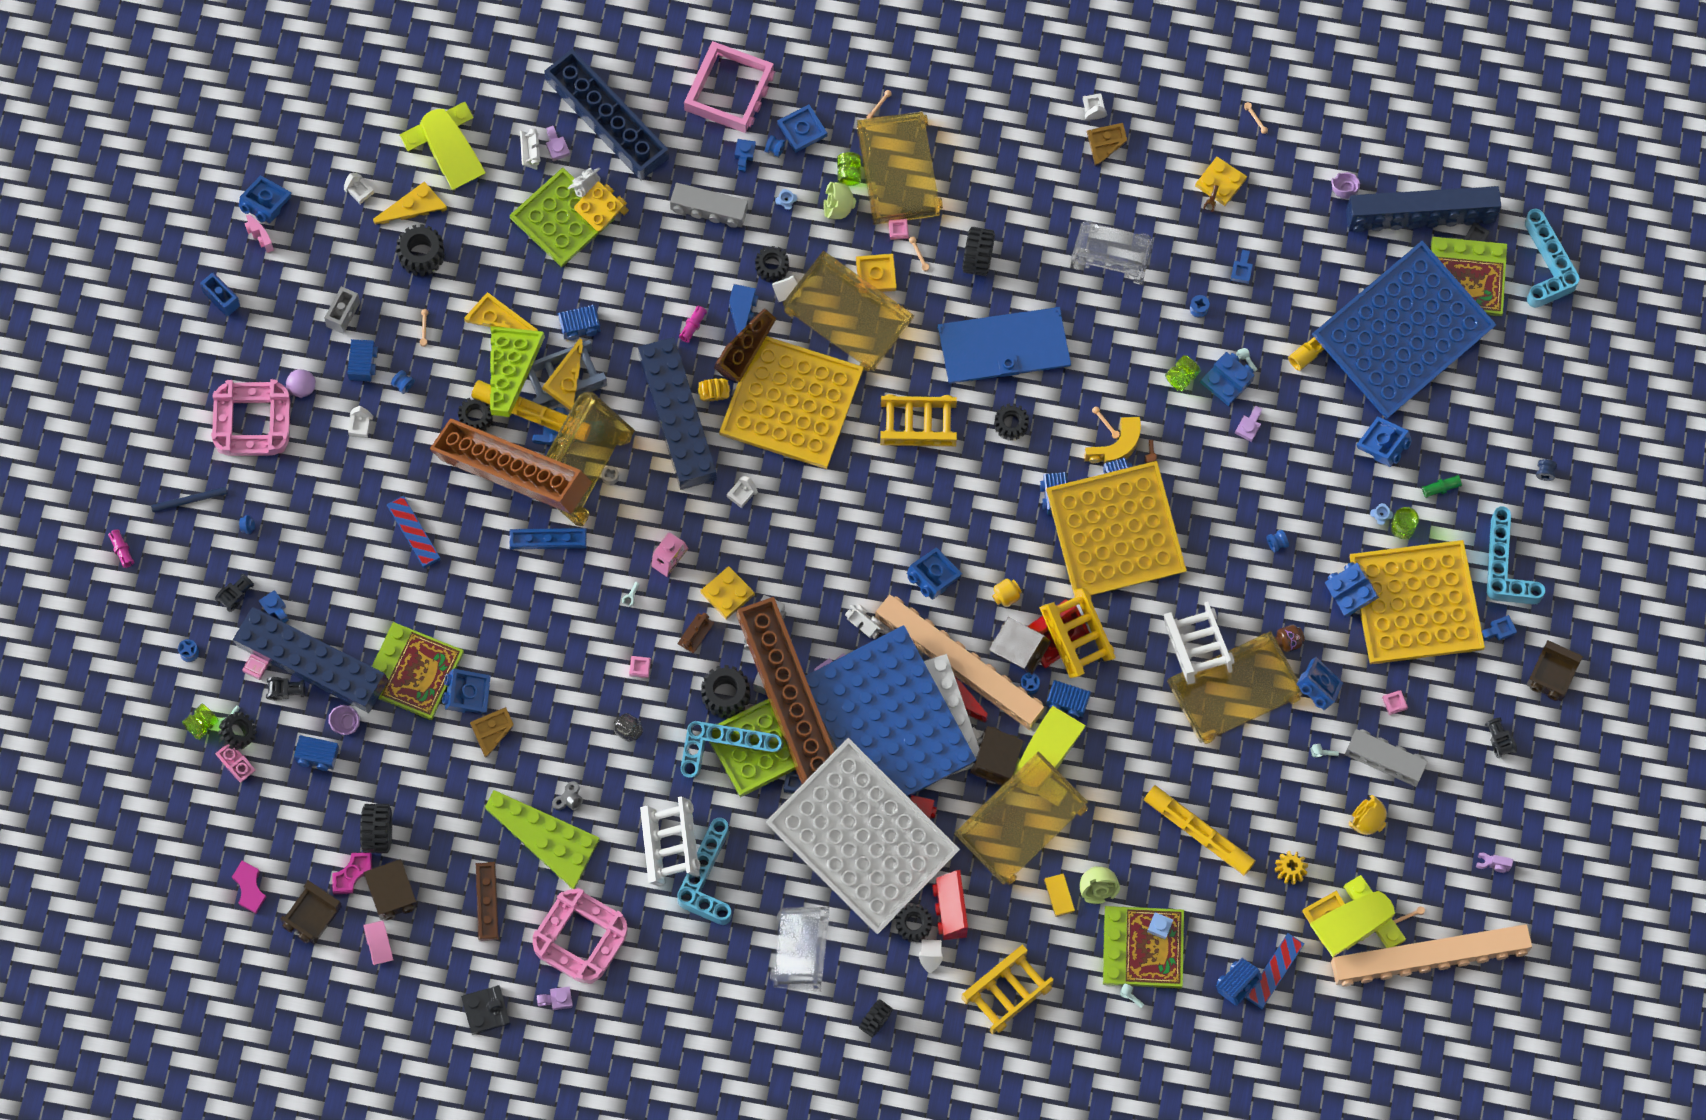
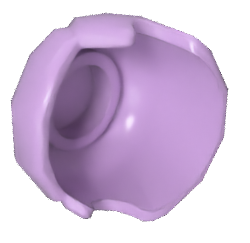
[1331,172,1360,199]
[286,369,316,398]
[329,705,360,735]

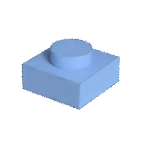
[1147,913,1173,939]

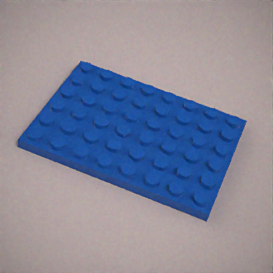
[1312,241,1496,419]
[805,625,976,797]

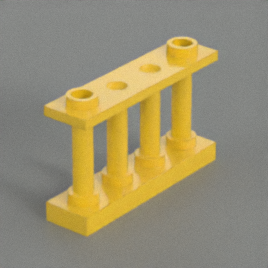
[880,394,957,447]
[1039,587,1116,678]
[961,944,1054,1034]

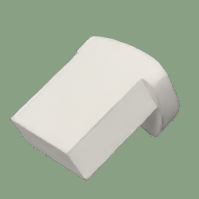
[1083,94,1107,120]
[344,173,374,204]
[772,275,801,302]
[348,406,373,438]
[727,476,758,508]
[919,939,943,973]

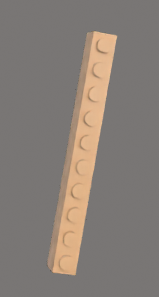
[875,594,1044,730]
[1331,924,1532,987]

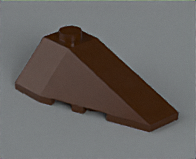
[714,309,777,382]

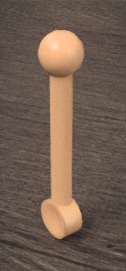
[866,90,892,121]
[1244,102,1268,134]
[909,237,929,272]
[420,309,429,347]
[1092,407,1119,439]
[1393,906,1425,924]

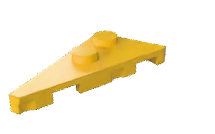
[373,181,447,224]
[464,292,538,331]
[542,338,583,410]

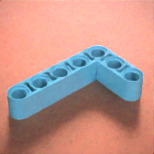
[1525,209,1580,308]
[1487,506,1545,604]
[681,721,784,778]
[677,818,732,925]

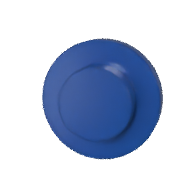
[239,515,255,534]

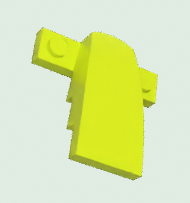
[399,102,486,190]
[1012,706,1086,806]
[1310,875,1406,957]

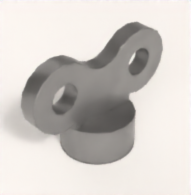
[552,781,583,810]

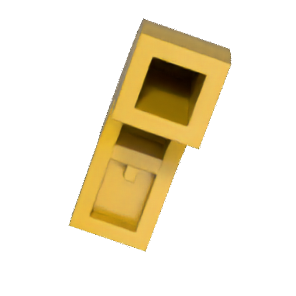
[1084,417,1141,464]

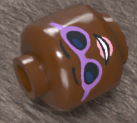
[1274,625,1305,652]

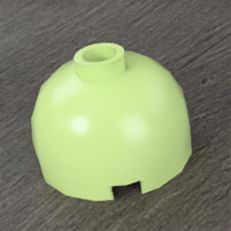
[824,182,856,219]
[1080,866,1120,904]

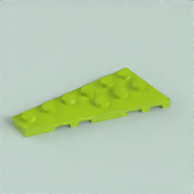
[490,326,545,417]
[485,790,600,889]

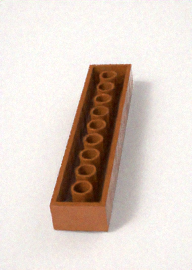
[430,418,592,514]
[736,597,834,784]

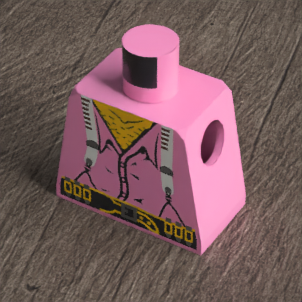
[651,532,688,577]

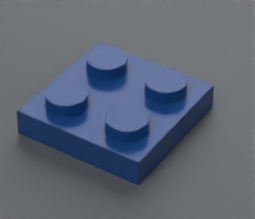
[777,104,828,153]

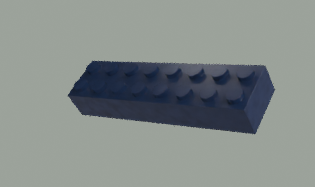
[544,49,669,181]
[1346,186,1502,232]
[638,337,717,490]
[233,607,389,713]

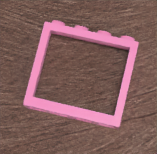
[684,41,775,133]

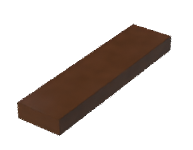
[475,862,499,941]

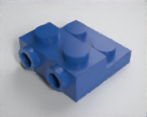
[239,175,292,224]
[1200,352,1255,406]
[1356,417,1412,467]
[906,547,962,600]
[1325,562,1379,617]
[1297,657,1343,710]
[442,669,491,714]

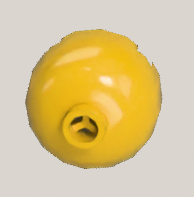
[1349,795,1387,835]

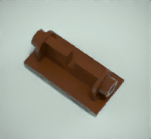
[677,613,715,654]

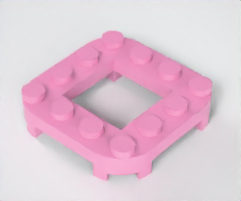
[211,379,291,456]
[533,888,628,984]

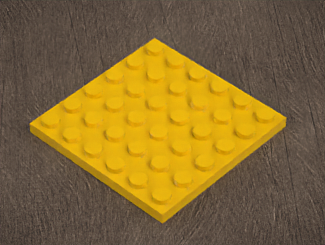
[719,336,864,469]
[1046,461,1186,597]
[1350,540,1485,665]

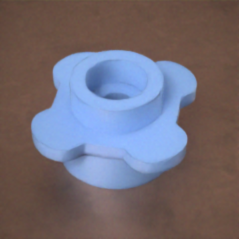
[775,189,797,210]
[1370,503,1393,525]

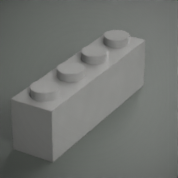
[670,183,748,227]
[1345,729,1428,787]

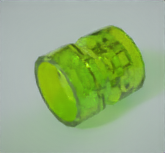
[837,152,861,186]
[1165,355,1201,391]
[1391,507,1419,539]
[182,703,219,740]

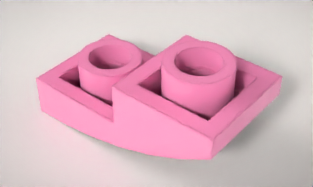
[245,215,274,253]
[215,744,256,783]
[363,920,393,965]

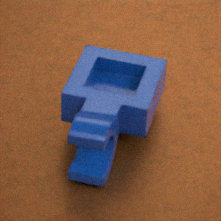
[735,139,756,172]
[1230,250,1253,284]
[259,590,289,623]
[1482,615,1517,641]

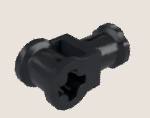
[215,573,254,612]
[266,677,305,701]
[1485,717,1517,759]

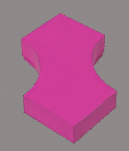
[332,853,372,894]
[232,861,266,914]

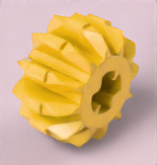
[698,378,730,401]
[1274,851,1308,885]

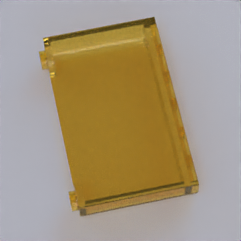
[856,111,943,225]
[783,250,914,371]
[546,392,635,526]
[1167,631,1303,744]
[954,751,1088,885]

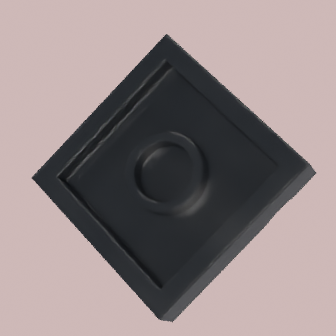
[461,985,510,1035]

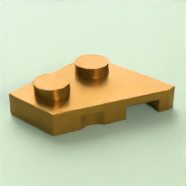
[1086,123,1127,166]
[470,707,514,757]

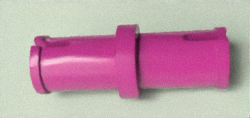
[679,306,707,343]
[108,529,134,568]

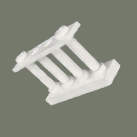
[1164,602,1234,685]
[640,796,700,887]

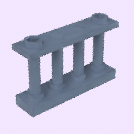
[528,340,607,408]

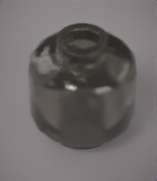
[614,713,643,742]

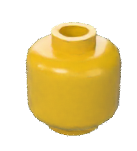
[992,579,1022,607]

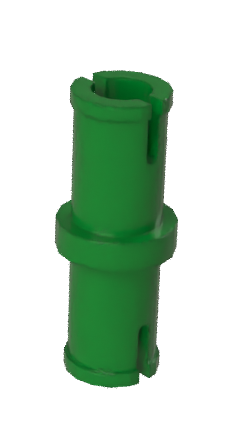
[1422,475,1462,498]

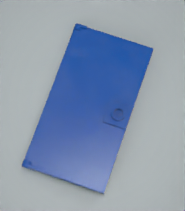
[937,307,1071,384]

